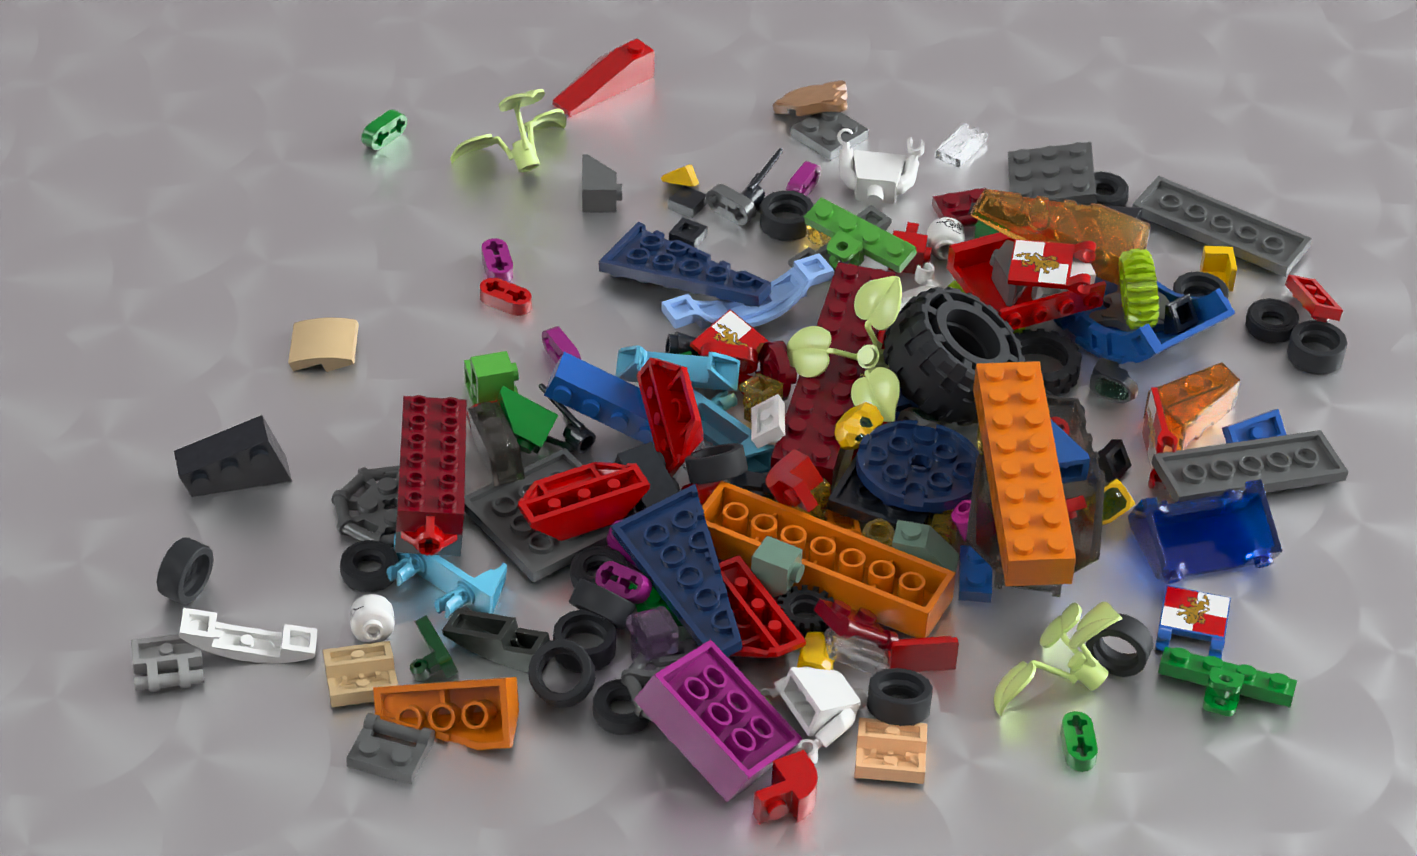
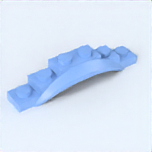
[661,253,834,330]

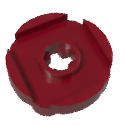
[755,341,797,401]

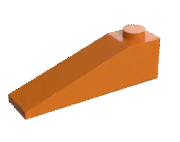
[373,677,519,750]

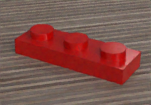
[1285,274,1343,322]

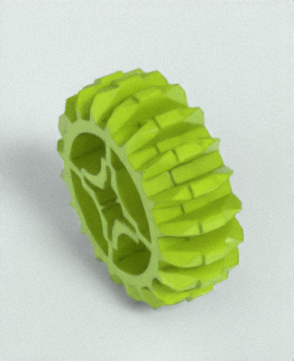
[1118,249,1159,329]

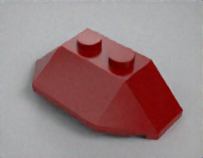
[636,358,704,478]
[518,462,650,541]
[719,555,807,658]

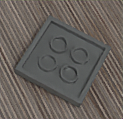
[1008,142,1097,212]

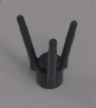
[741,148,783,213]
[539,383,596,454]

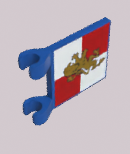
[1155,585,1231,659]

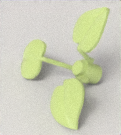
[450,89,566,173]
[786,276,902,422]
[994,602,1122,716]

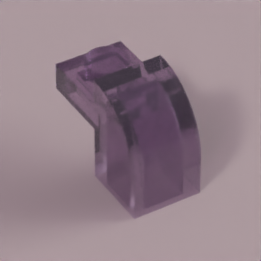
[626,606,679,661]

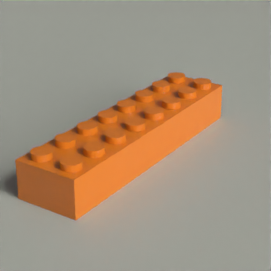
[973,361,1076,586]
[702,481,956,638]

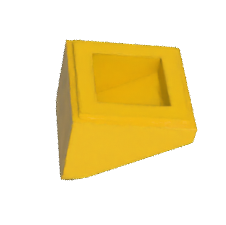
[661,164,699,187]

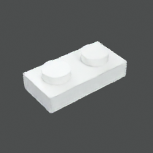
[751,394,785,449]

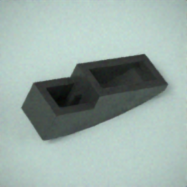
[442,608,550,672]

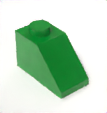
[497,386,558,454]

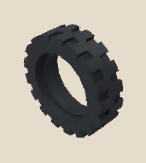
[1014,328,1082,397]

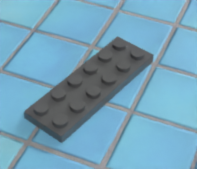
[1132,176,1312,277]
[1151,430,1349,506]

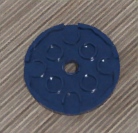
[856,420,984,514]

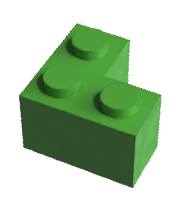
[464,351,519,420]

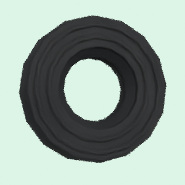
[1086,171,1129,207]
[1245,298,1299,343]
[340,540,399,592]
[570,546,628,588]
[592,679,650,735]

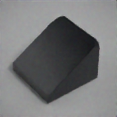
[1164,294,1199,334]

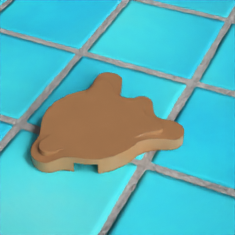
[772,80,848,116]

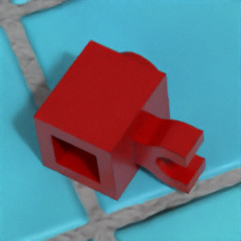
[887,222,932,274]

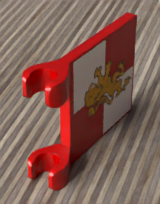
[1007,239,1096,296]
[690,309,770,399]
[1142,387,1178,489]

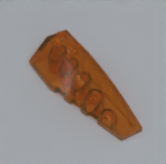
[970,189,1151,286]

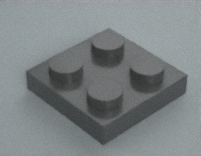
[790,112,869,161]

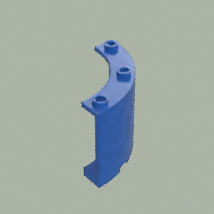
[1053,262,1235,364]

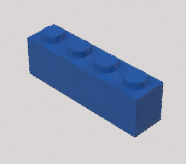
[544,352,655,447]

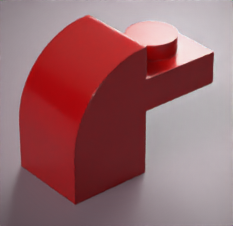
[765,449,824,512]
[753,750,818,824]

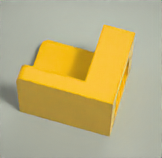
[1200,246,1237,291]

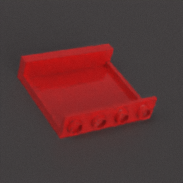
[946,218,1106,330]

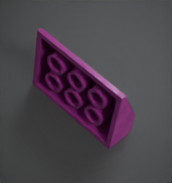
[633,640,804,802]

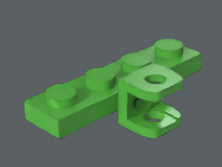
[804,197,917,274]

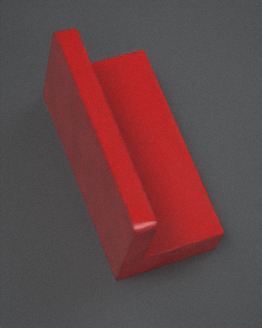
[885,636,959,672]

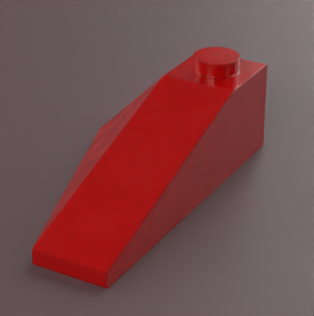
[553,38,655,117]

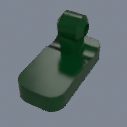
[410,615,459,682]

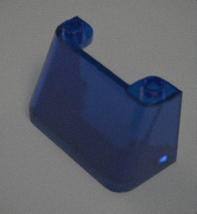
[1127,479,1283,584]

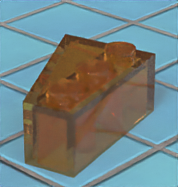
[1143,362,1241,451]

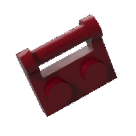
[932,188,995,228]
[814,599,899,652]

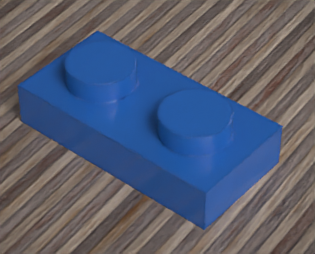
[1222,409,1287,444]
[958,545,993,603]

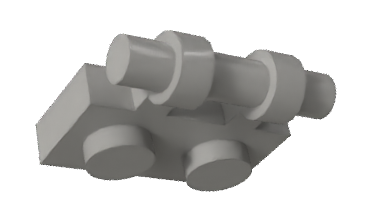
[131,634,204,693]

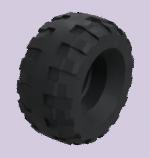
[883,287,1025,426]

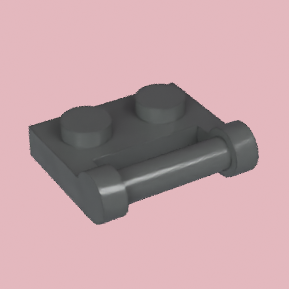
[346,713,435,785]

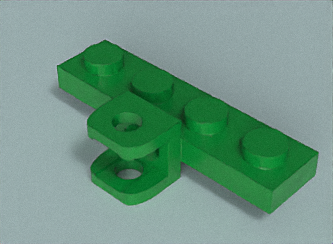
[1158,646,1297,717]

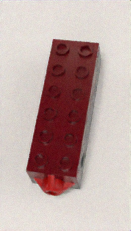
[395,395,467,556]

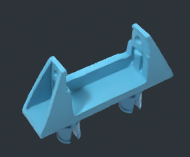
[615,345,740,391]
[693,389,775,473]
[387,533,507,618]

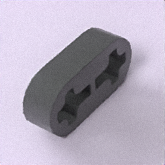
[706,184,757,225]

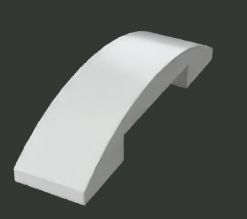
[179,608,318,663]

